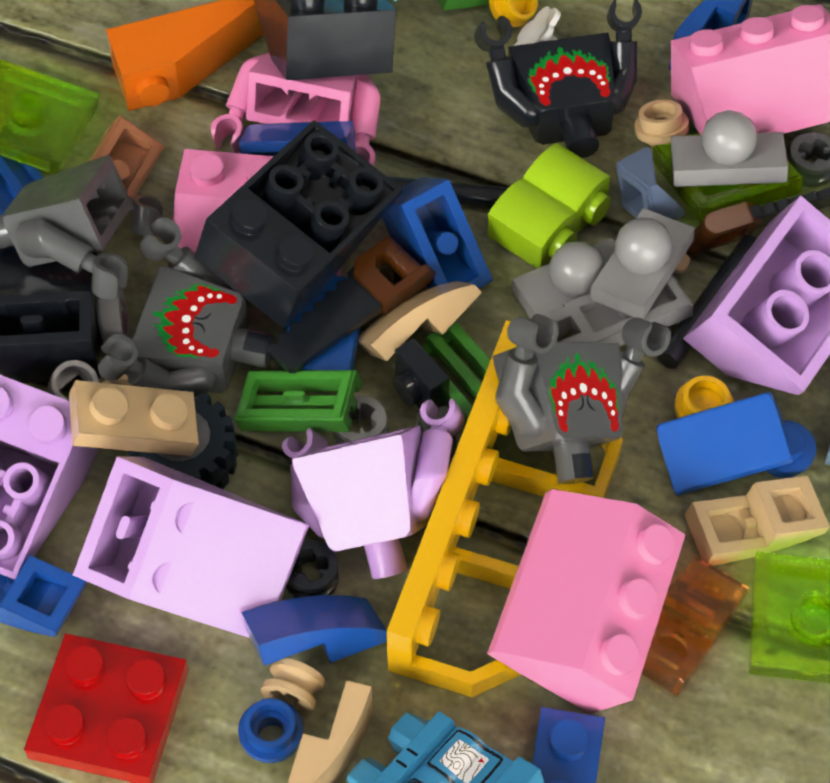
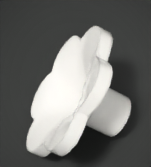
[514,6,561,46]

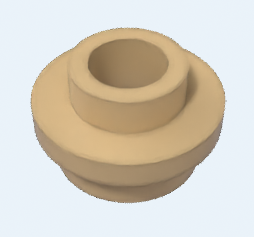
[634,100,689,148]

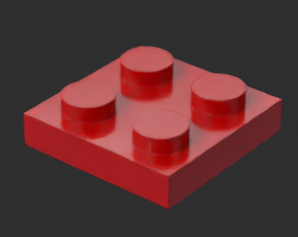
[24,633,189,783]

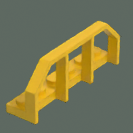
[387,320,623,698]

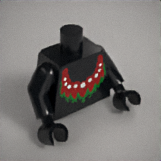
[474,0,642,158]

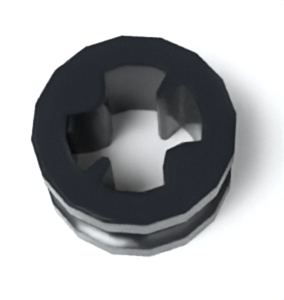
[286,540,339,598]

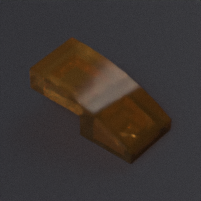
[641,556,749,696]

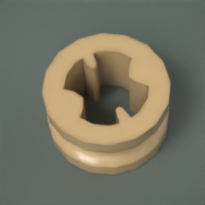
[260,658,326,715]

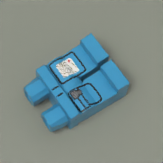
[347,711,545,783]

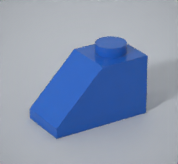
[382,177,493,289]

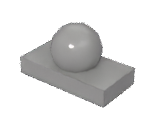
[671,110,788,187]
[591,208,695,319]
[512,237,615,319]

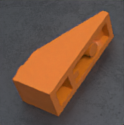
[106,0,264,111]

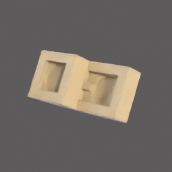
[358,281,482,361]
[684,475,830,567]
[288,680,373,783]

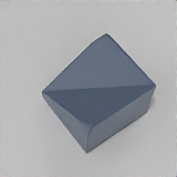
[616,147,685,220]

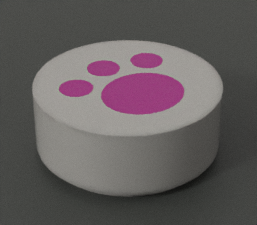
[96,287,130,343]

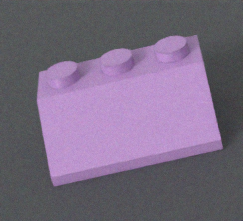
[683,195,830,395]

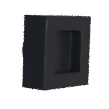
[393,338,450,409]

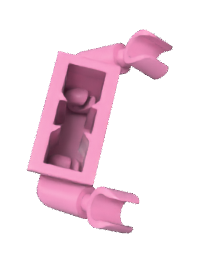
[211,52,381,167]

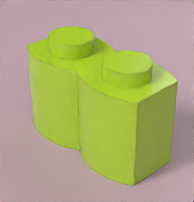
[487,143,611,269]

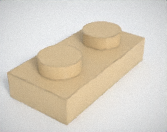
[69,380,199,456]

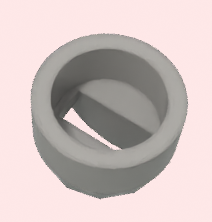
[48,360,99,401]

